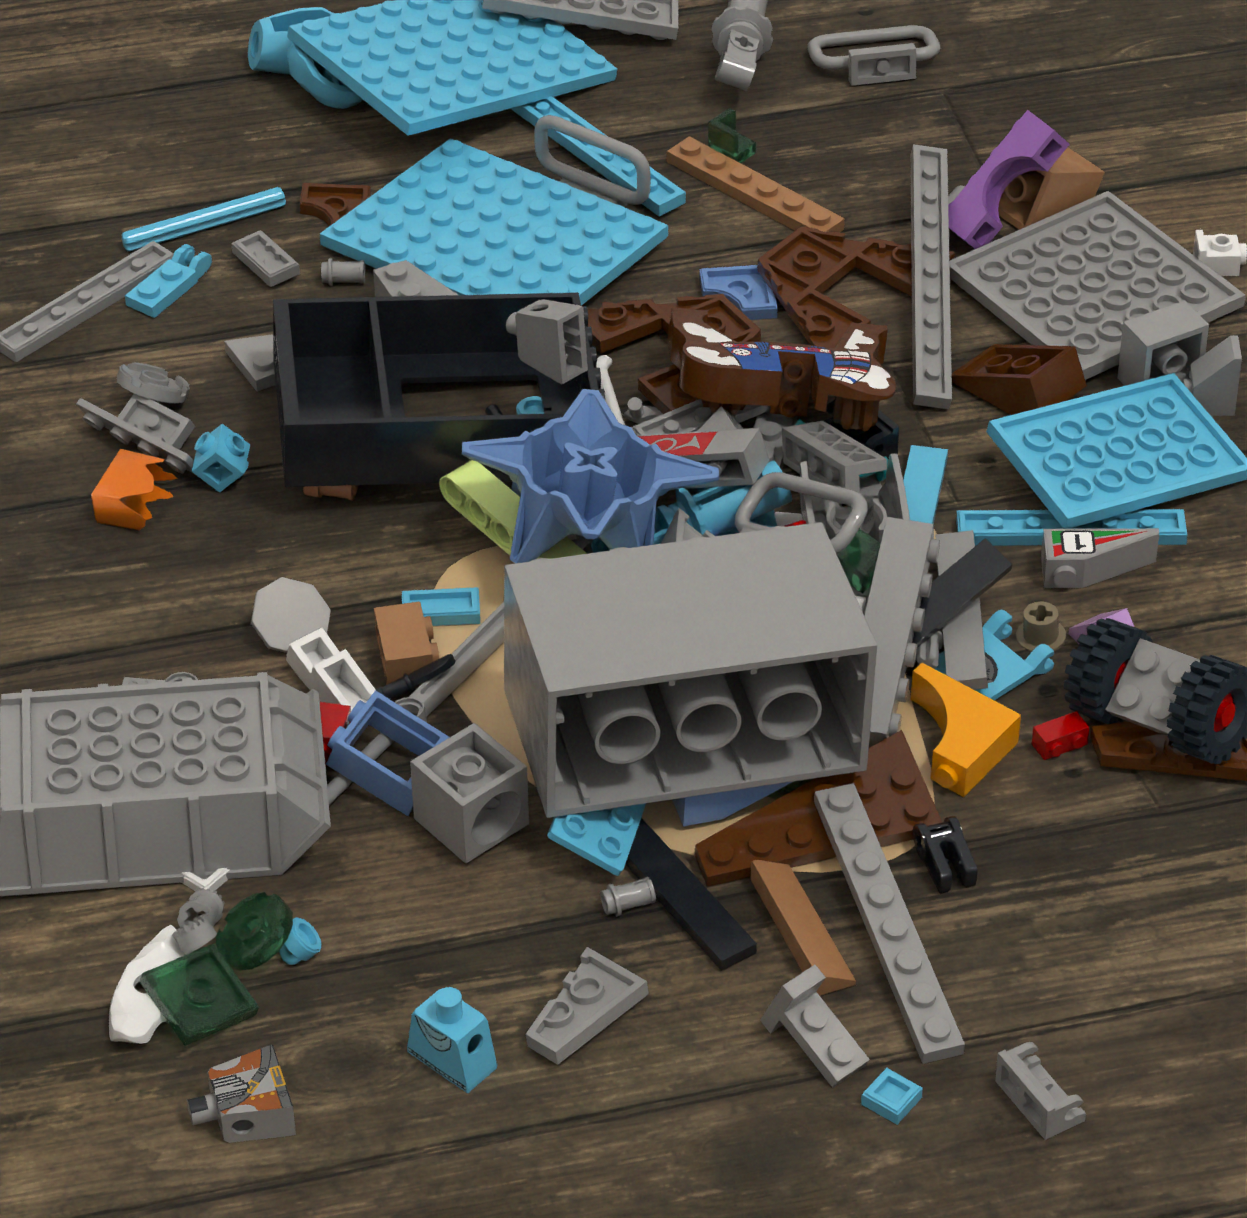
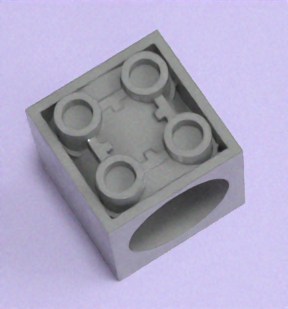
[410,723,529,863]

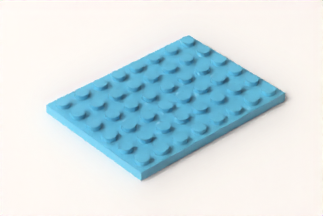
[287,0,618,136]
[320,138,668,306]

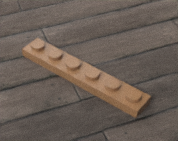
[667,136,845,233]

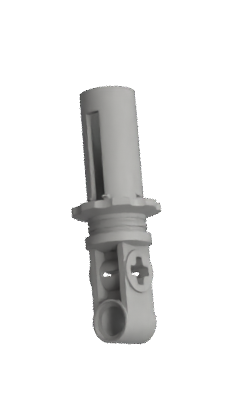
[711,0,773,91]

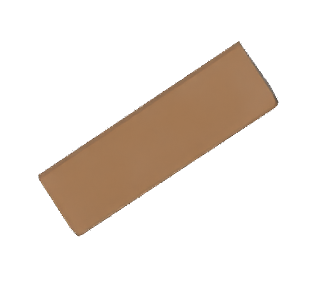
[751,860,856,996]

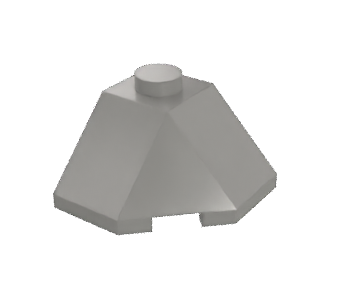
[1182,336,1242,416]

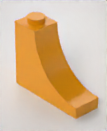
[910,663,1021,797]

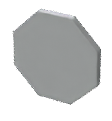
[251,577,331,653]

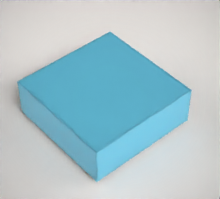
[861,1068,923,1125]

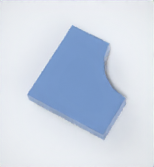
[699,265,777,320]

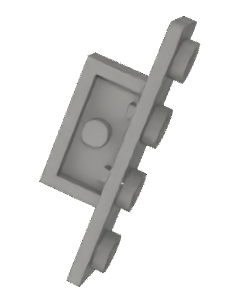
[76,394,196,474]

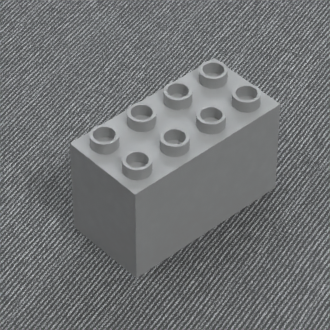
[504,522,877,818]

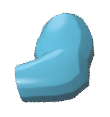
[248,7,363,109]

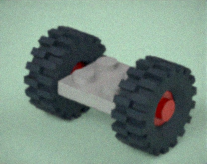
[1064,618,1247,764]

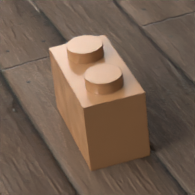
[374,601,440,685]

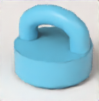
[279,917,321,965]

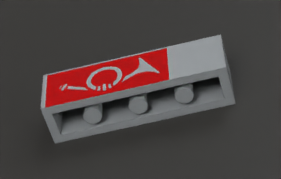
[637,428,770,488]

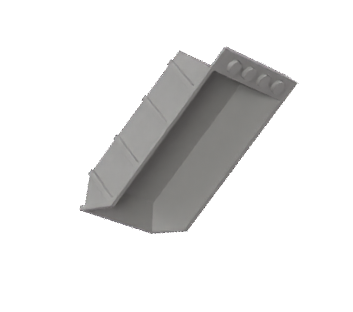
[0,672,331,896]

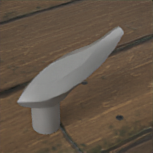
[623,397,662,424]

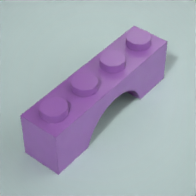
[948,110,1070,249]

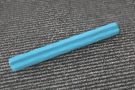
[122,187,286,252]

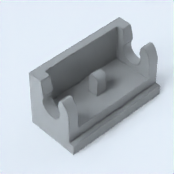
[995,1042,1086,1140]

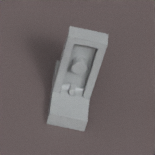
[760,965,870,1088]

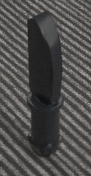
[376,654,455,700]

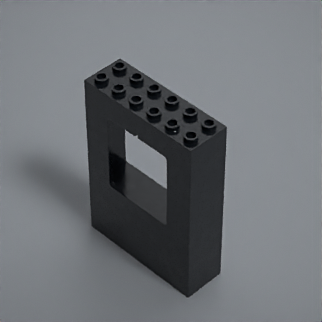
[273,292,605,487]

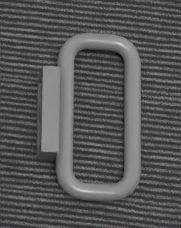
[807,25,941,86]
[534,115,651,207]
[735,472,867,554]

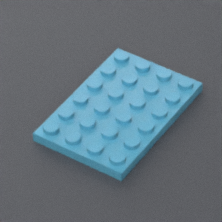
[986,373,1247,529]

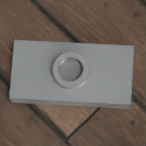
[231,230,300,287]

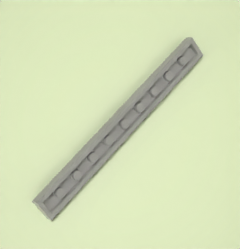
[910,144,952,409]

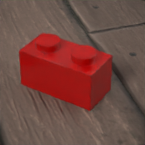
[1032,711,1089,760]

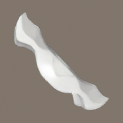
[109,925,187,1044]

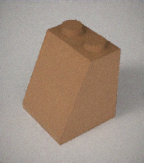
[998,147,1105,230]

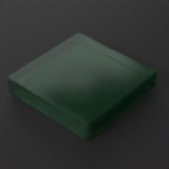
[140,943,259,1046]

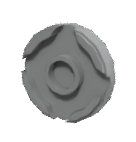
[116,362,190,403]

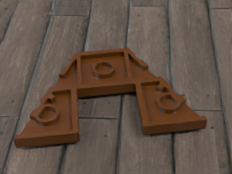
[757,226,955,348]
[588,294,761,414]

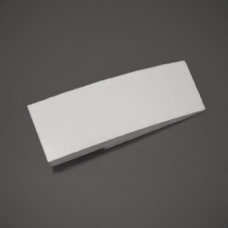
[286,628,375,711]

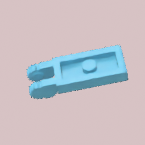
[125,244,212,318]

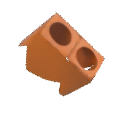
[91,449,177,530]

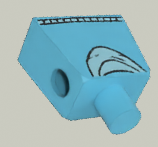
[407,987,497,1093]

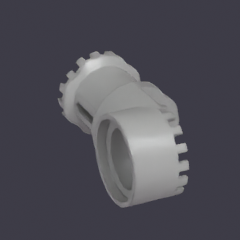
[172,888,225,954]

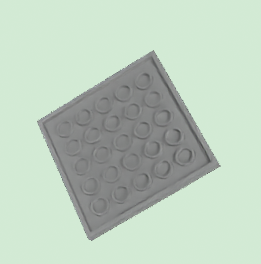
[949,191,1246,380]

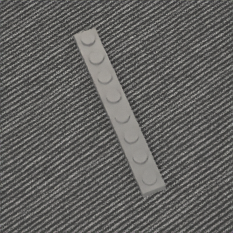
[814,783,965,1064]

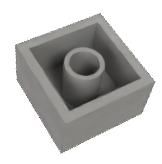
[1117,300,1209,386]

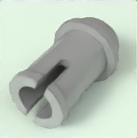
[321,258,365,287]
[600,877,656,917]

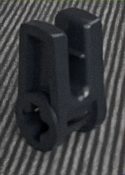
[913,816,977,894]

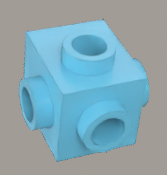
[191,424,250,492]

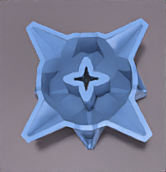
[461,389,719,563]

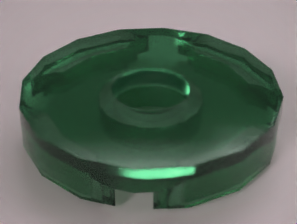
[216,892,293,971]

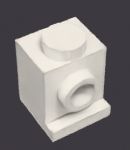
[1193,230,1247,276]

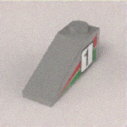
[1041,528,1159,588]

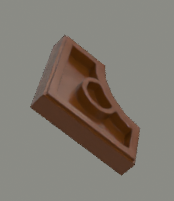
[300,183,371,226]

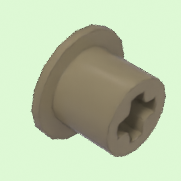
[1016,601,1066,652]

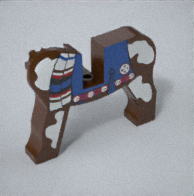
[668,308,896,431]

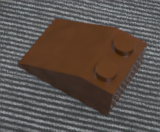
[952,344,1087,415]

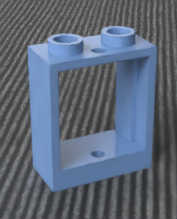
[326,690,450,816]

